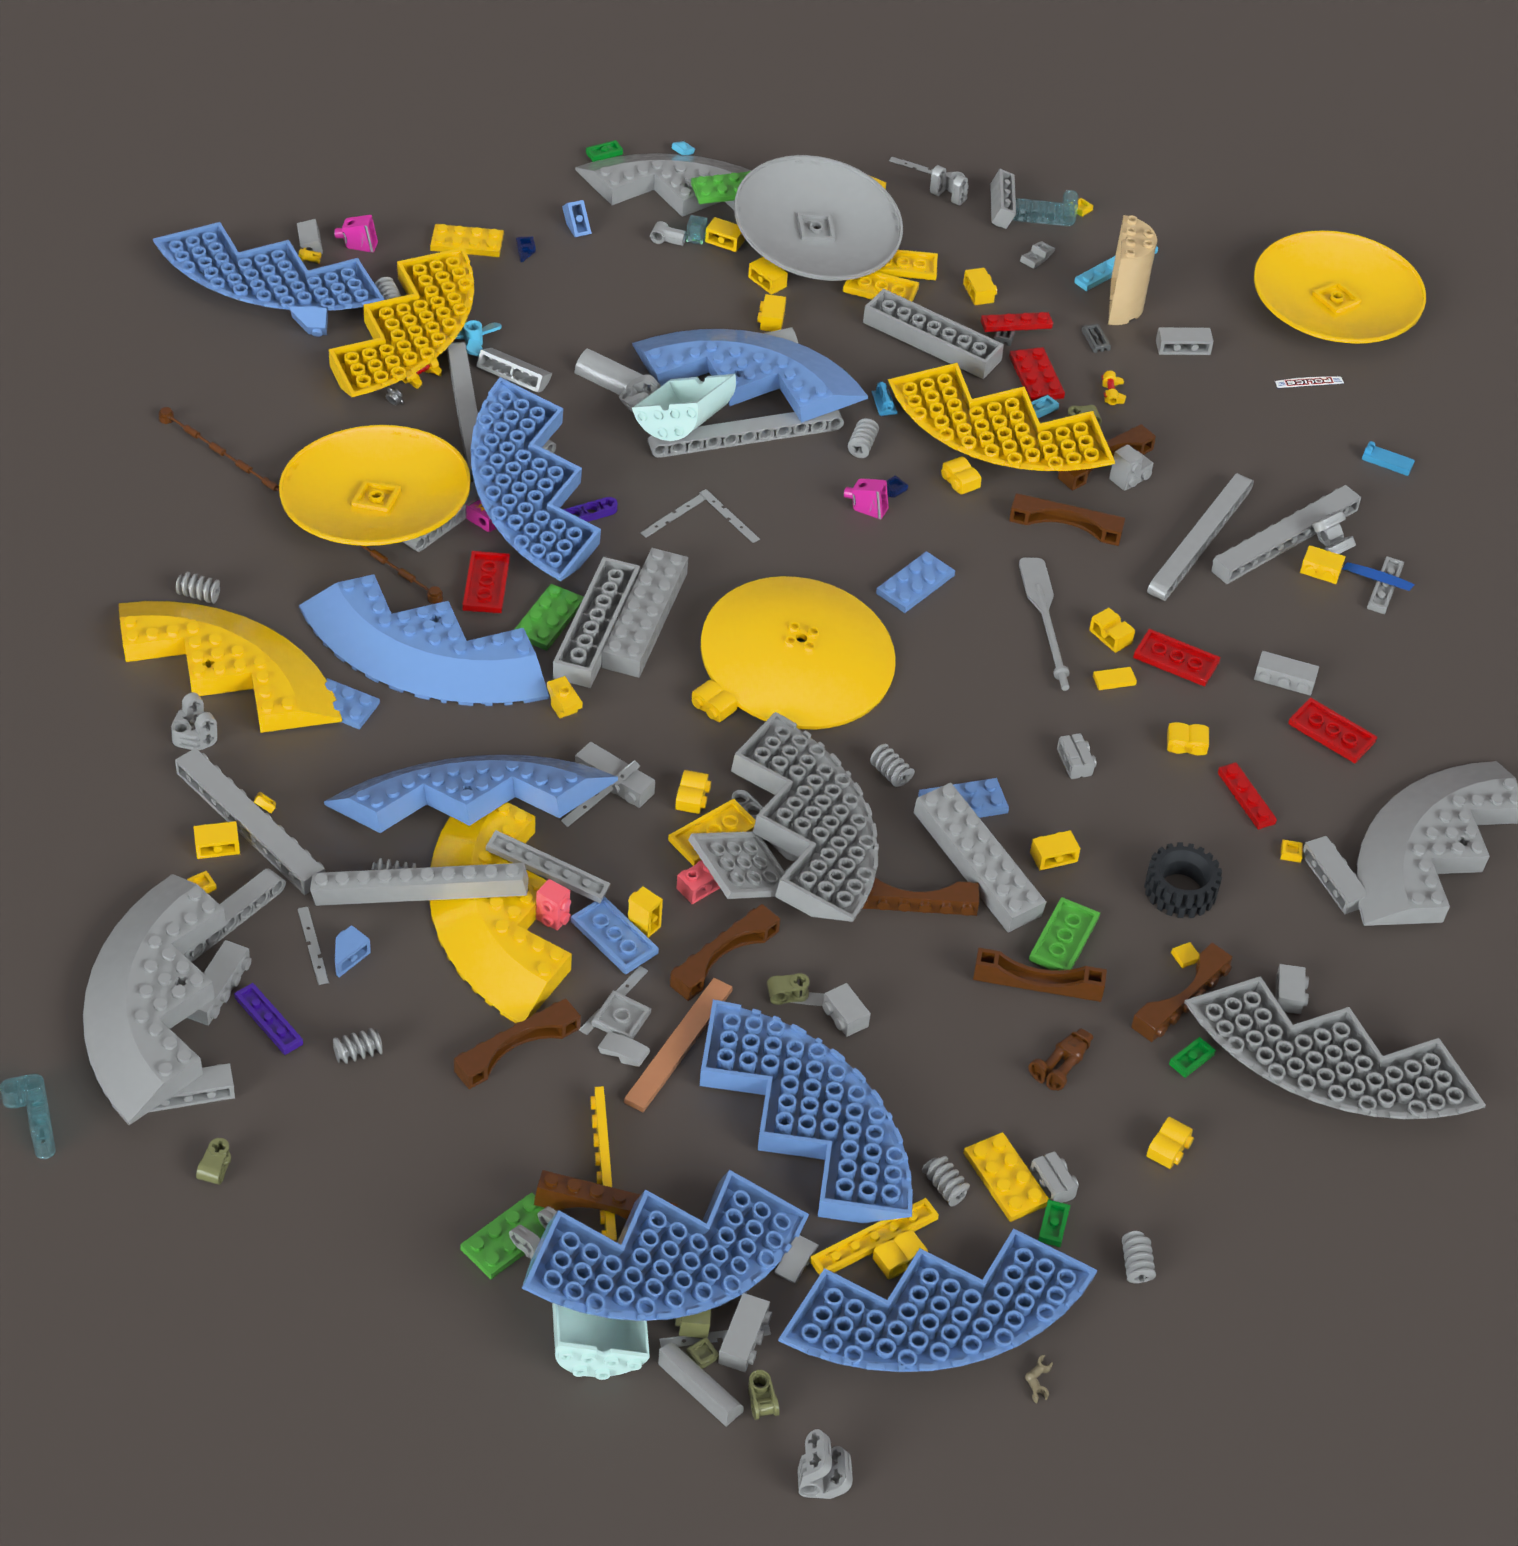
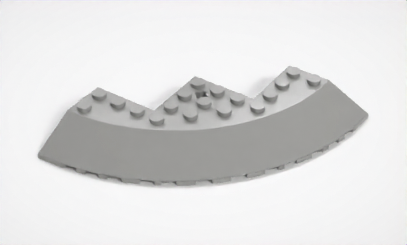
[575,153,752,217]
[731,712,879,922]
[1356,761,1518,926]
[83,874,227,1125]
[1184,976,1486,1119]

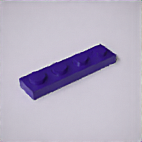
[234,983,303,1055]

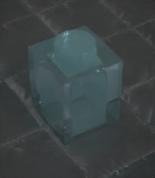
[686,215,708,245]

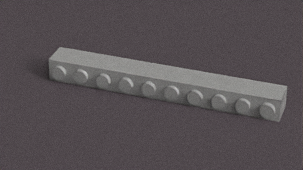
[1211,485,1361,584]
[175,748,325,895]
[310,863,529,906]

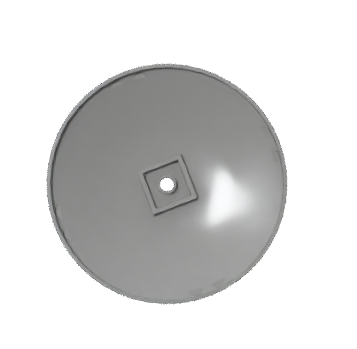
[734,155,903,281]

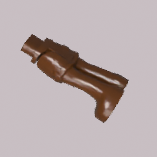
[1029,1028,1093,1091]

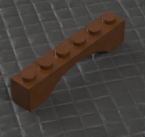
[1058,424,1156,491]
[1009,493,1125,546]
[862,877,979,916]
[670,904,780,1001]
[1131,943,1233,1042]
[973,948,1107,1002]
[454,998,581,1089]
[534,1170,678,1219]

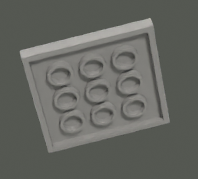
[688,831,785,899]

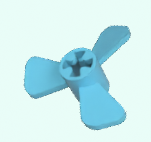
[456,320,502,357]

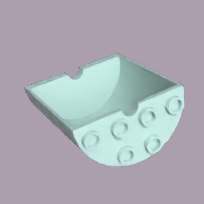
[632,374,736,441]
[552,1303,650,1380]

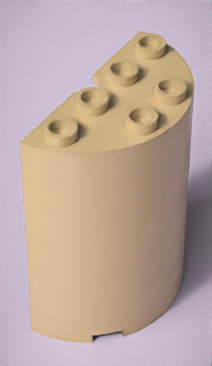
[1108,215,1157,325]

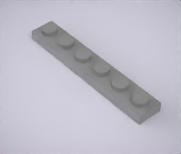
[485,830,610,904]

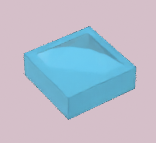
[671,141,695,155]

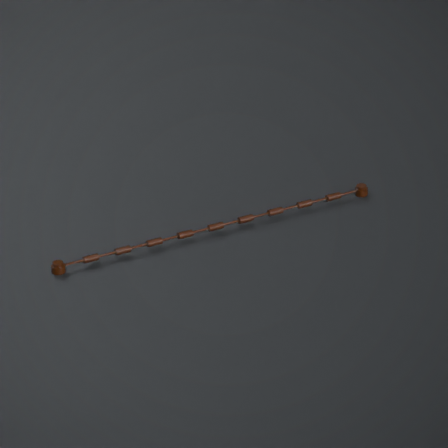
[159,407,443,604]

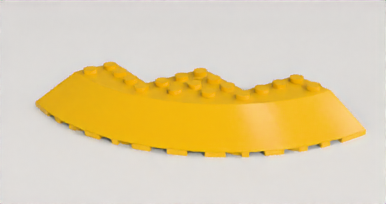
[329,247,474,397]
[888,363,1115,471]
[119,601,342,733]
[429,802,572,1023]

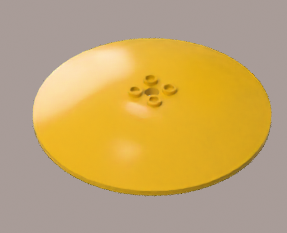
[1254,231,1426,344]
[279,425,471,546]
[700,576,895,729]

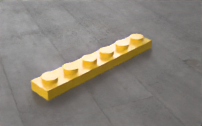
[810,1198,939,1275]

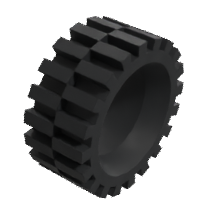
[1144,842,1222,918]

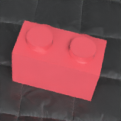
[676,860,720,904]
[536,879,571,931]

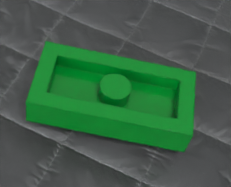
[586,140,623,162]
[1169,1037,1216,1078]
[1038,1199,1070,1247]

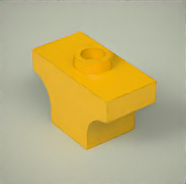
[547,676,583,718]

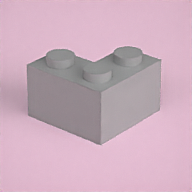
[1109,445,1153,491]

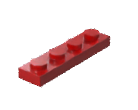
[981,312,1053,332]
[1218,762,1277,830]

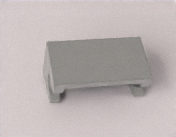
[297,219,323,254]

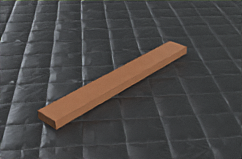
[624,978,733,1113]

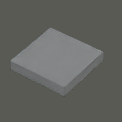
[591,990,651,1039]

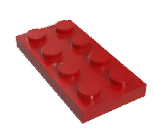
[1009,347,1065,402]
[463,551,510,614]
[1133,629,1221,687]
[1288,697,1377,763]

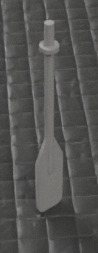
[1019,557,1069,691]

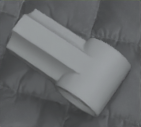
[650,221,687,246]

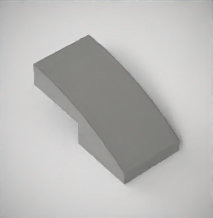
[1020,241,1055,269]
[598,1032,650,1067]
[775,1235,819,1284]

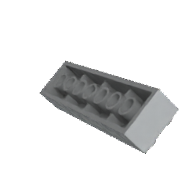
[863,289,1004,379]
[602,548,688,678]
[553,557,640,688]
[913,783,1046,933]

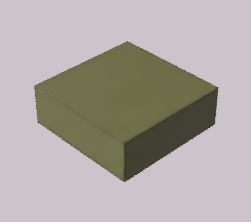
[686,1337,719,1369]

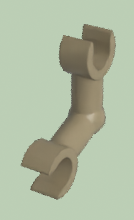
[1025,1355,1053,1404]

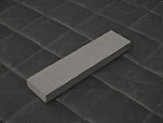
[1367,556,1404,614]

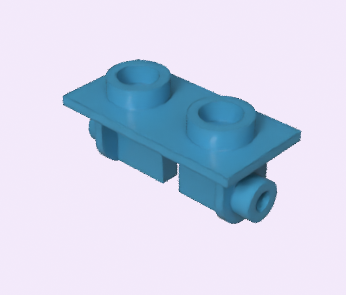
[871,382,897,416]

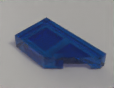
[516,236,536,262]
[887,475,908,498]

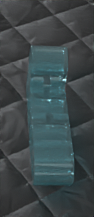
[1013,190,1078,226]
[0,1074,56,1159]

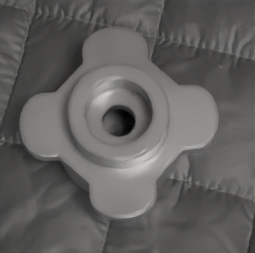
[385,387,404,406]

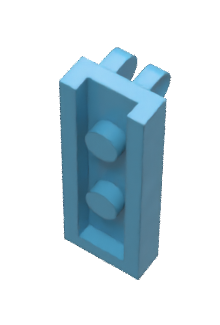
[1362,441,1415,476]

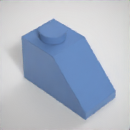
[562,200,592,237]
[290,306,328,337]
[335,925,371,977]

